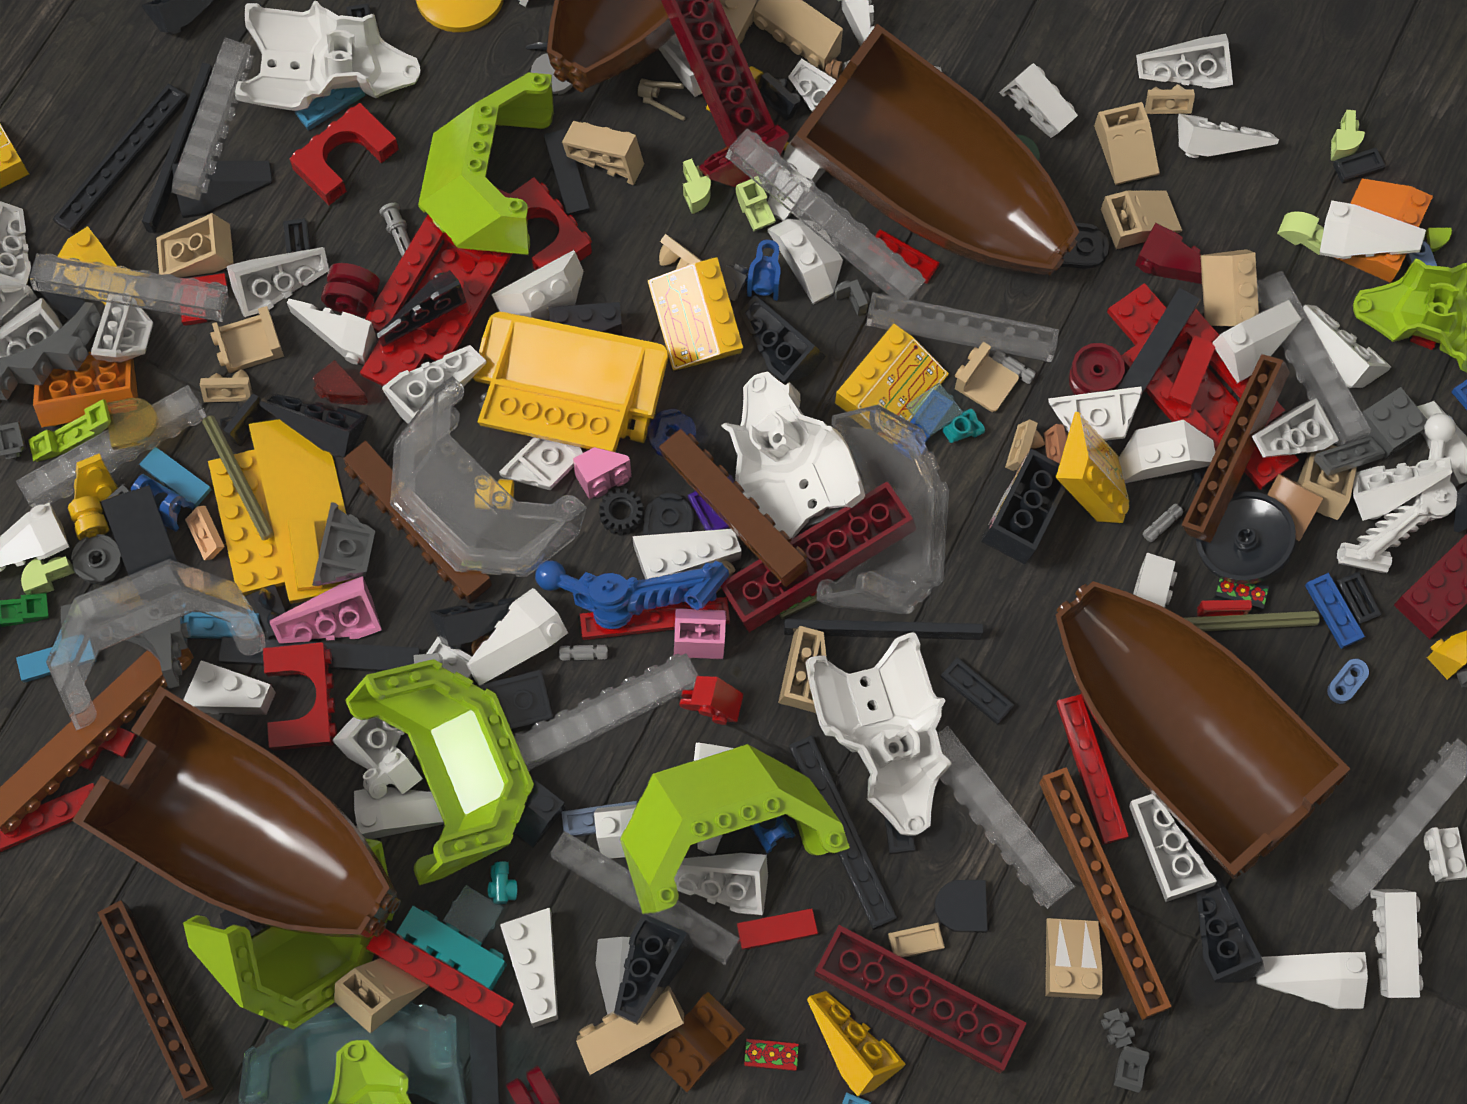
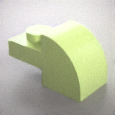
[1331,110,1365,161]
[683,159,711,214]
[736,176,776,231]
[1277,212,1324,255]
[21,556,75,595]

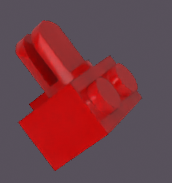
[679,676,743,725]

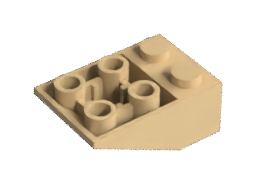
[1094,102,1159,185]
[1101,191,1182,249]
[334,958,428,1034]

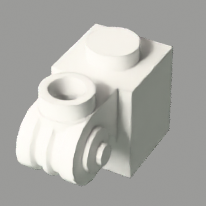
[363,749,423,799]

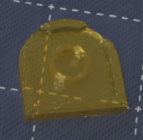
[107,398,158,450]

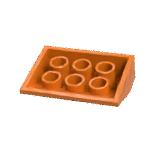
[1334,178,1433,283]
[33,352,138,427]

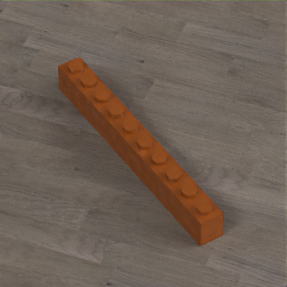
[0,648,194,835]
[1039,767,1171,1020]

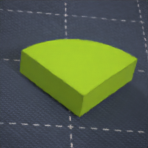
[1426,228,1452,252]

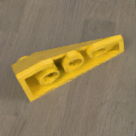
[54,226,145,309]
[1427,630,1467,680]

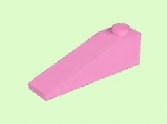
[270,576,382,643]

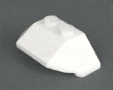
[767,219,843,305]
[492,250,584,321]
[0,285,37,327]
[91,295,153,362]
[1119,420,1215,483]

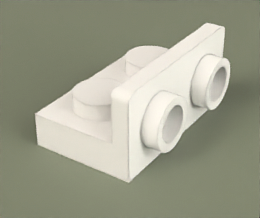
[1424,827,1467,882]

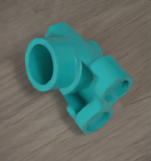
[943,409,985,443]
[488,862,517,904]

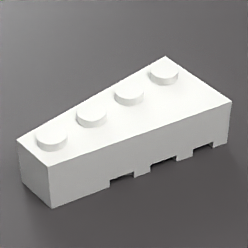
[633,529,742,579]
[1129,794,1217,902]
[1370,889,1423,998]
[500,908,558,1028]

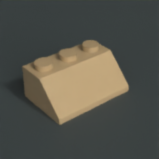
[1201,249,1259,326]

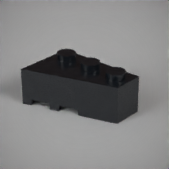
[549,302,622,336]

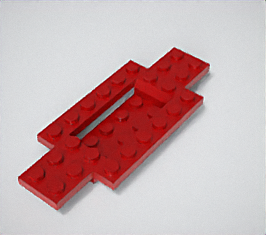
[360,188,517,386]
[1107,283,1299,490]

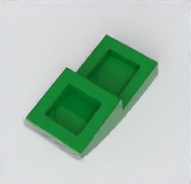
[0,593,48,627]

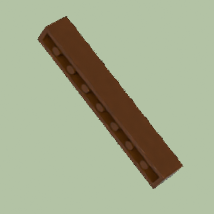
[1181,354,1290,543]
[659,429,808,587]
[343,441,492,604]
[97,900,214,1102]

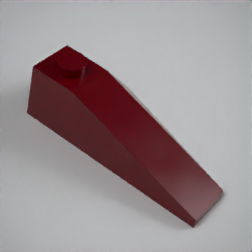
[1135,222,1202,284]

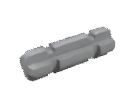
[992,350,1036,384]
[1143,504,1184,542]
[559,645,608,660]

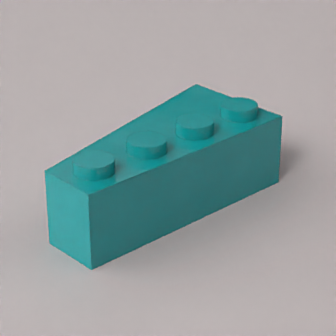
[397,906,507,991]

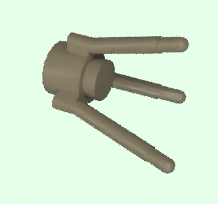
[638,78,685,121]

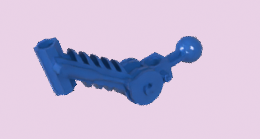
[535,560,729,629]

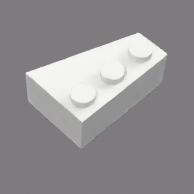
[999,63,1078,138]

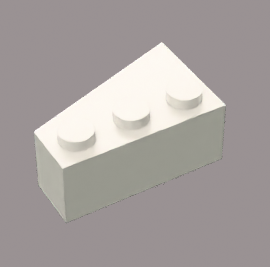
[1133,553,1177,607]
[184,661,276,715]

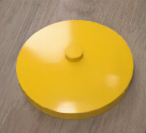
[416,0,504,32]

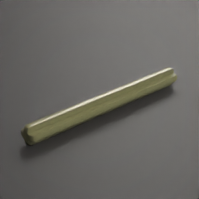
[202,415,274,540]
[1184,611,1319,631]

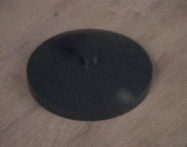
[1196,492,1296,584]

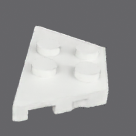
[1048,387,1142,441]
[499,437,583,490]

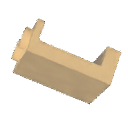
[211,306,284,373]

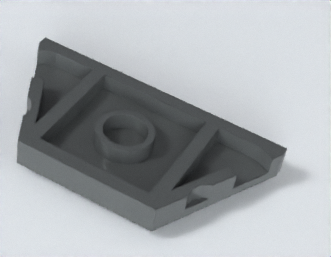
[312,502,375,586]

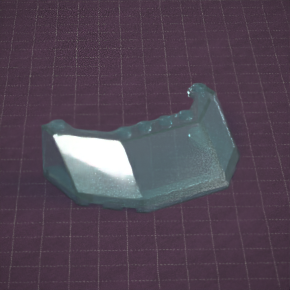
[238,1001,467,1104]

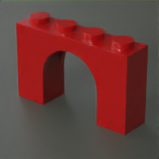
[289,103,399,205]
[511,178,592,270]
[263,642,337,751]

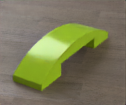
[28,399,111,462]

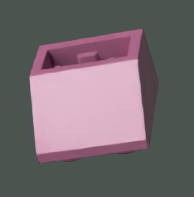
[573,447,631,499]
[674,609,726,659]

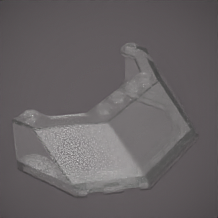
[390,376,587,577]
[817,405,949,614]
[46,559,266,730]

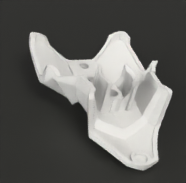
[235,1,420,111]
[721,372,865,540]
[806,632,951,836]

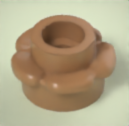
[825,58,843,79]

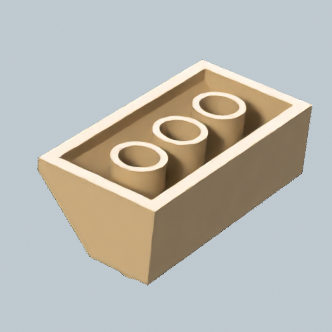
[753,0,843,71]
[576,986,684,1075]

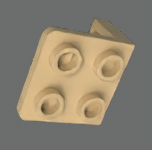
[955,342,1019,412]

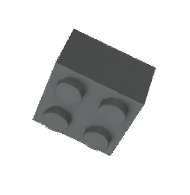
[1356,387,1427,459]

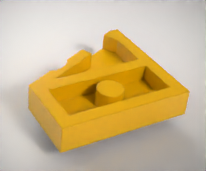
[72,453,118,501]

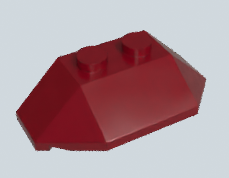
[699,125,789,187]

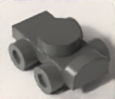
[1101,1009,1135,1049]

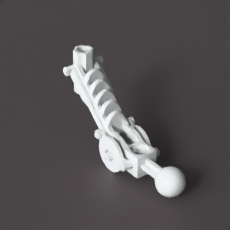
[1337,413,1457,573]

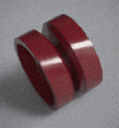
[321,263,380,317]
[1069,343,1125,395]
[506,1065,561,1104]

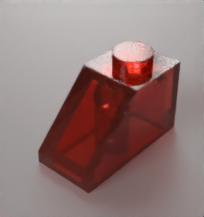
[312,360,368,405]

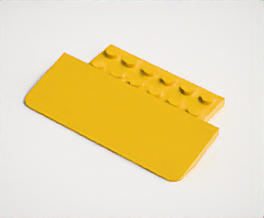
[473,312,668,452]
[208,419,354,604]

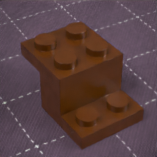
[650,992,745,1092]

